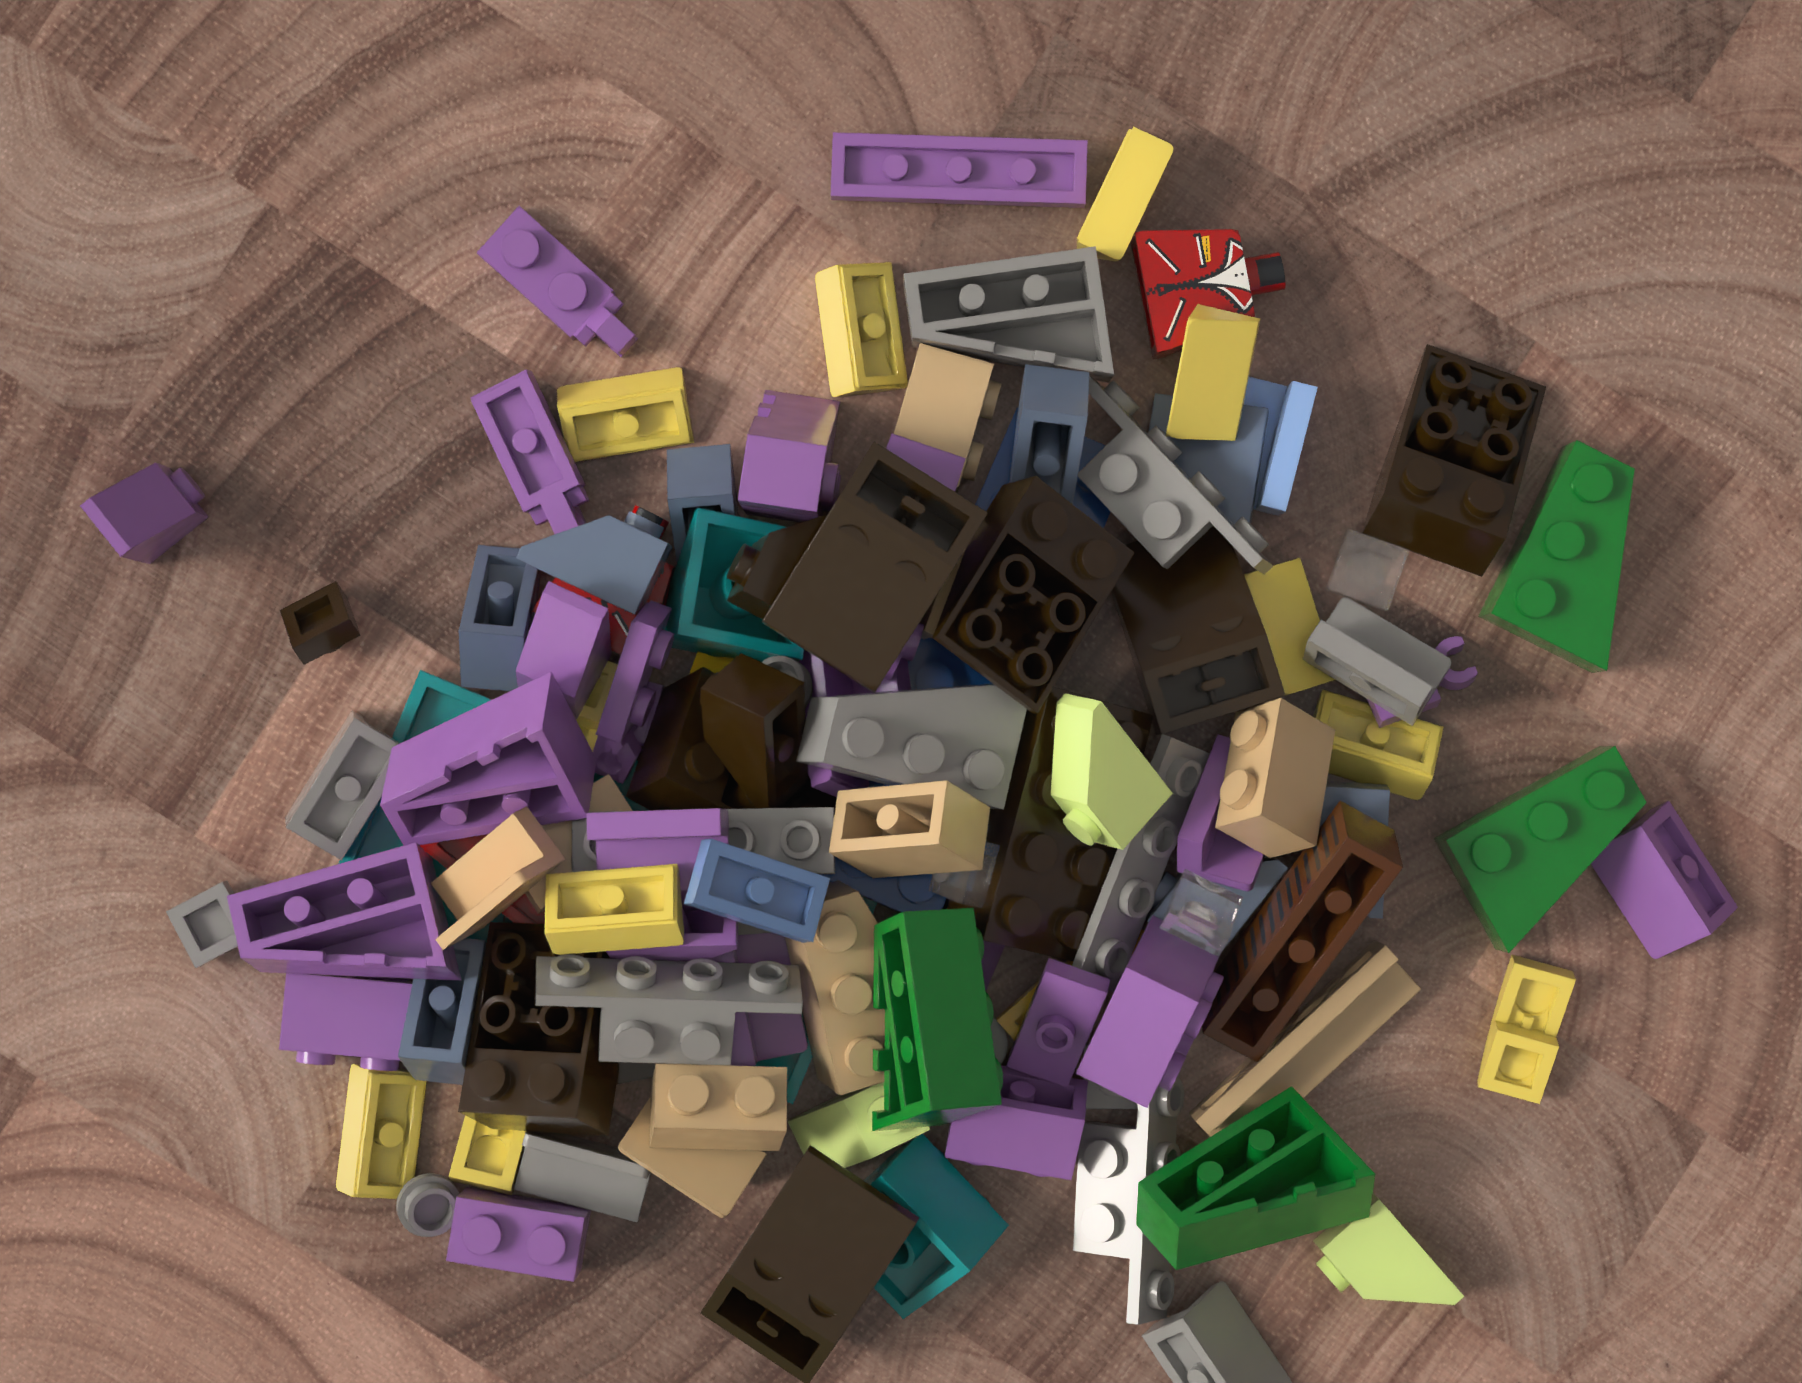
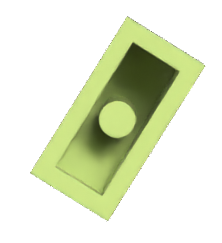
[1051,693,1173,850]
[787,1082,930,1168]
[1313,1194,1464,1305]

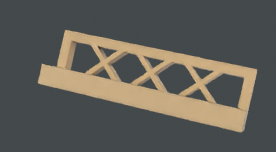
[1189,941,1421,1137]

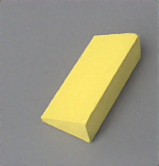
[1077,126,1173,261]
[815,262,908,397]
[1166,304,1260,441]
[557,367,694,462]
[1244,558,1335,695]
[1313,689,1444,800]
[544,864,684,955]
[336,1064,427,1199]

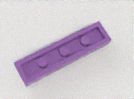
[831,132,1088,208]

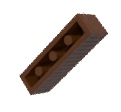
[1202,800,1403,1062]

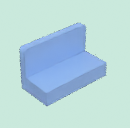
[1243,377,1318,516]

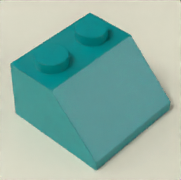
[665,508,804,662]
[864,1134,1009,1319]

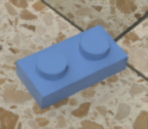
[684,839,830,943]

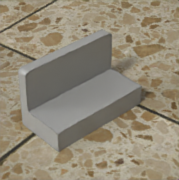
[1303,597,1451,726]
[285,710,400,860]
[514,1131,651,1222]
[1142,1281,1292,1383]

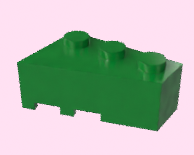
[1478,440,1635,673]
[1434,746,1647,953]
[872,908,1003,1131]
[1136,1086,1376,1270]

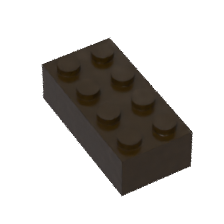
[947,687,1154,961]

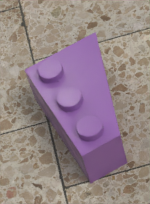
[380,671,596,846]

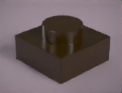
[280,581,361,665]

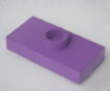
[1006,958,1110,1088]

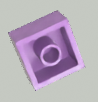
[1076,915,1224,1108]

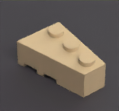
[785,880,885,1095]

